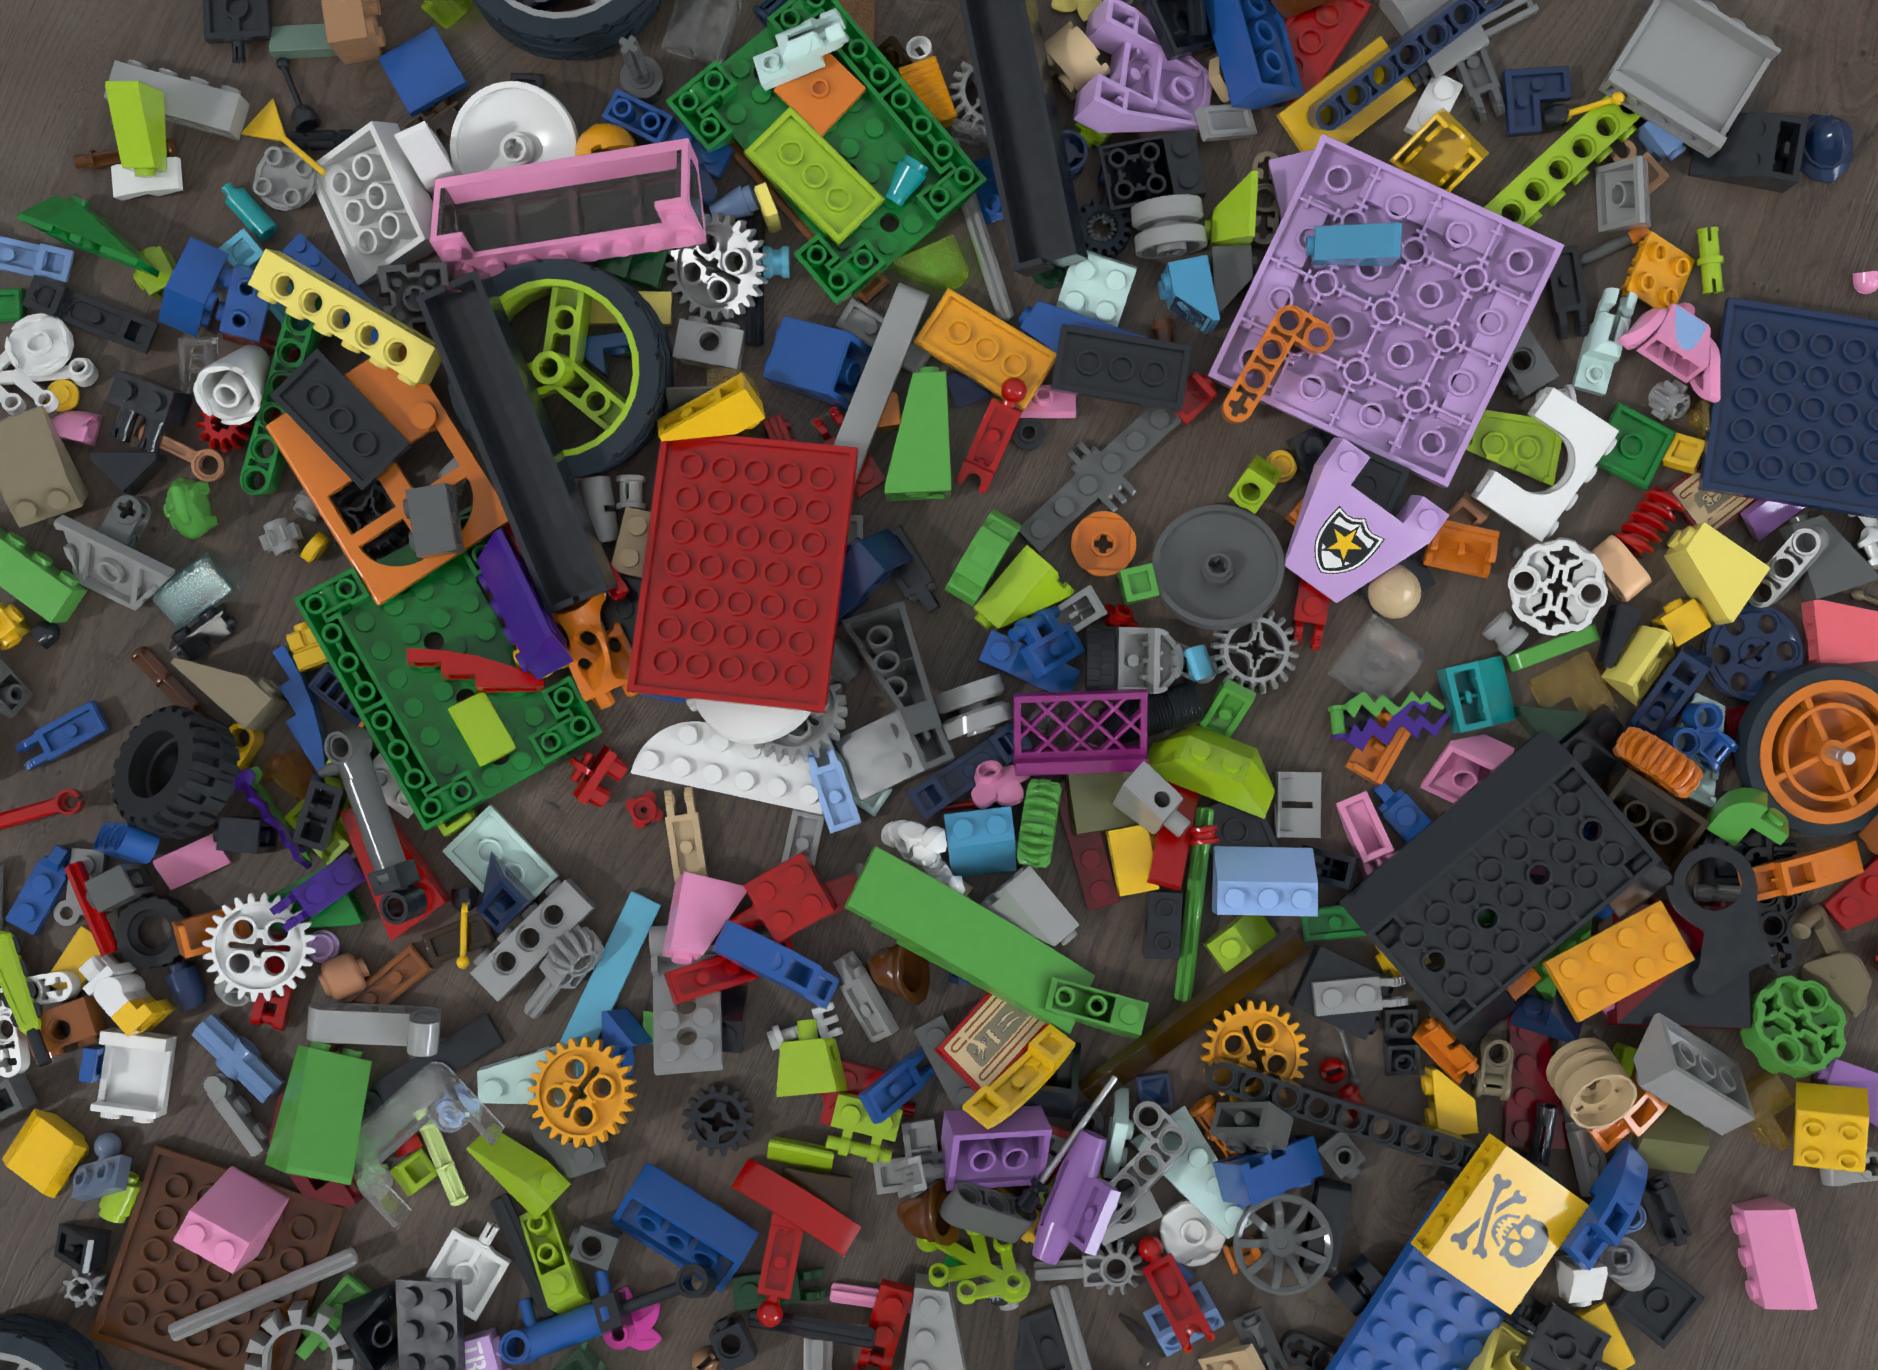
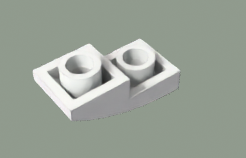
[111,157,183,201]

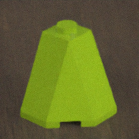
[973,545,1075,631]

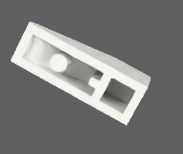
[394,121,456,198]

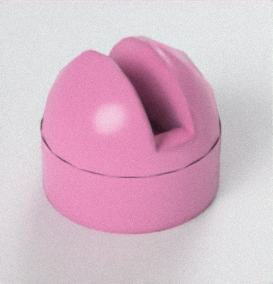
[1852,271,1878,294]

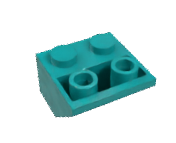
[1437,656,1516,734]

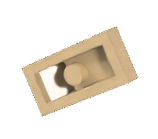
[1198,1337,1266,1370]

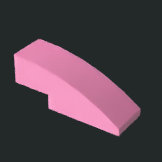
[1336,791,1394,878]

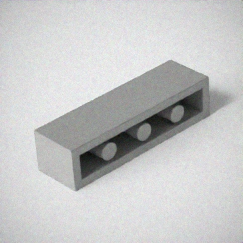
[104,59,250,141]

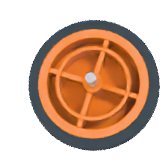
[1734,663,1878,837]

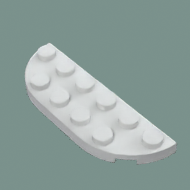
[631,721,823,814]

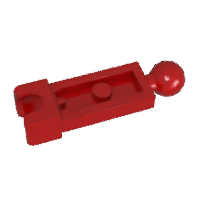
[956,377,1027,494]
[757,1212,804,1327]
[1137,1235,1215,1354]

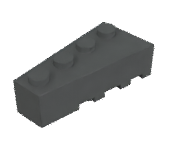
[841,601,942,736]

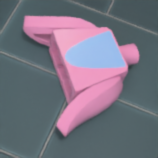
[1617,302,1720,403]

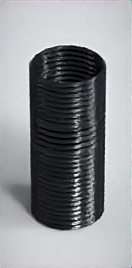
[1098,681,1205,746]

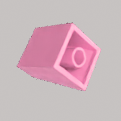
[173,1166,290,1274]

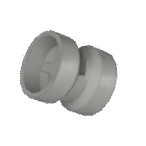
[1481,611,1529,656]

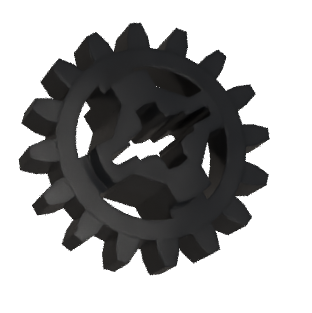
[682,1083,755,1157]

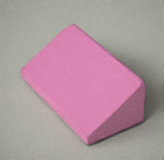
[152,834,232,890]

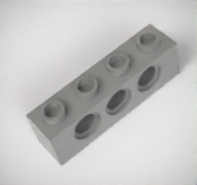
[470,878,598,1002]

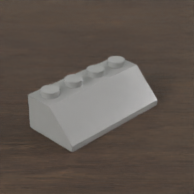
[1633,1013,1756,1135]

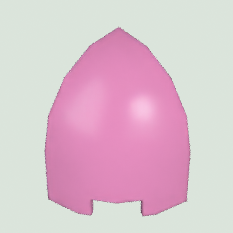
[51,411,103,447]

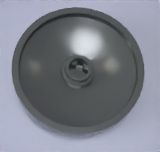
[1152,504,1285,631]

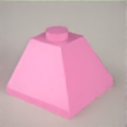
[1420,734,1514,803]

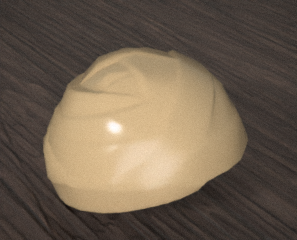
[1368,565,1421,619]

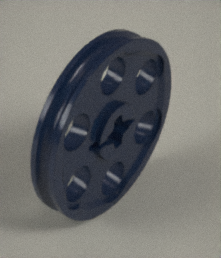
[1701,604,1803,702]

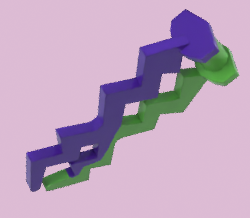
[1328,691,1449,751]
[234,766,313,869]

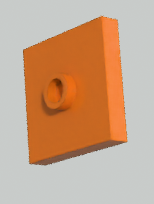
[773,53,867,137]

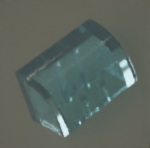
[153,553,232,630]

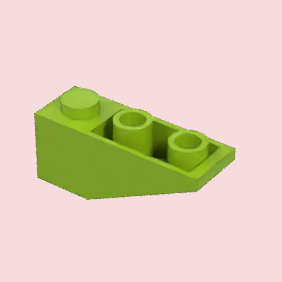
[519,1205,592,1314]

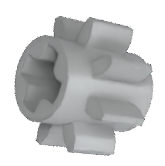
[1648,379,1691,421]
[259,517,304,557]
[63,1269,107,1308]

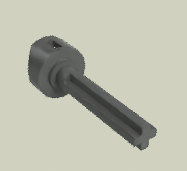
[619,35,666,104]

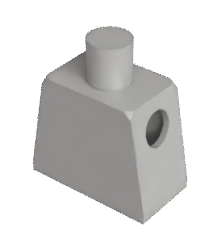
[1112,761,1191,837]

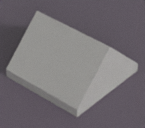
[1595,156,1651,233]

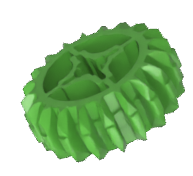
[1017,778,1062,869]

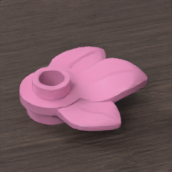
[971,760,1031,809]

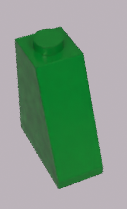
[269,863,369,930]

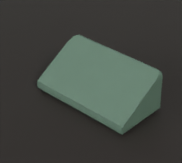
[269,24,338,59]

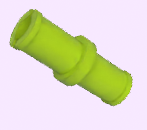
[1696,227,1724,295]

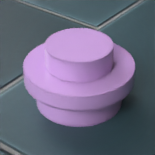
[307,930,340,963]

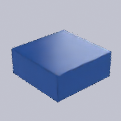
[78,1044,105,1083]

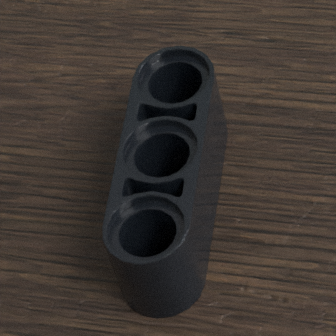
[1299,1177,1352,1279]

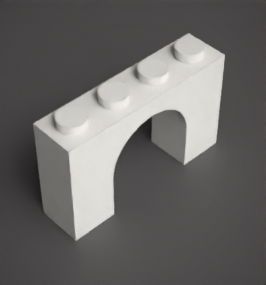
[1471,386,1619,542]

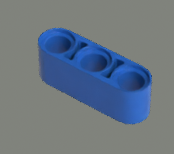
[94,823,160,864]

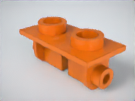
[1412,1017,1479,1085]

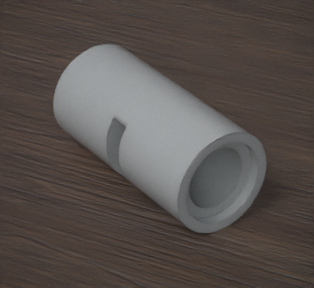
[578,476,619,546]

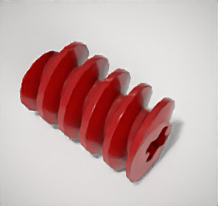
[1614,486,1685,559]

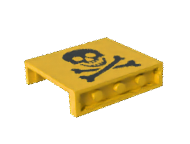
[1411,1133,1589,1315]

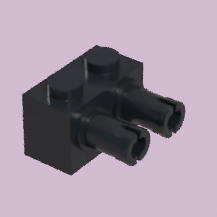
[107,370,194,454]

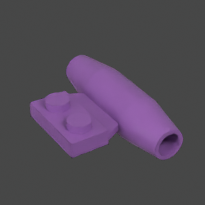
[1032,1129,1121,1265]

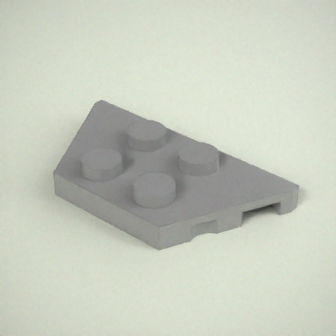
[54,514,175,611]

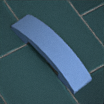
[0,236,75,283]

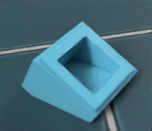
[1183,644,1215,682]

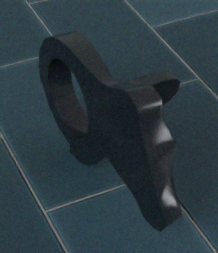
[1666,844,1773,996]

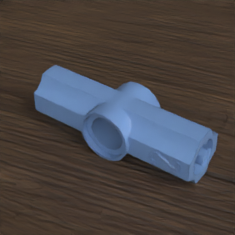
[191,1013,285,1104]

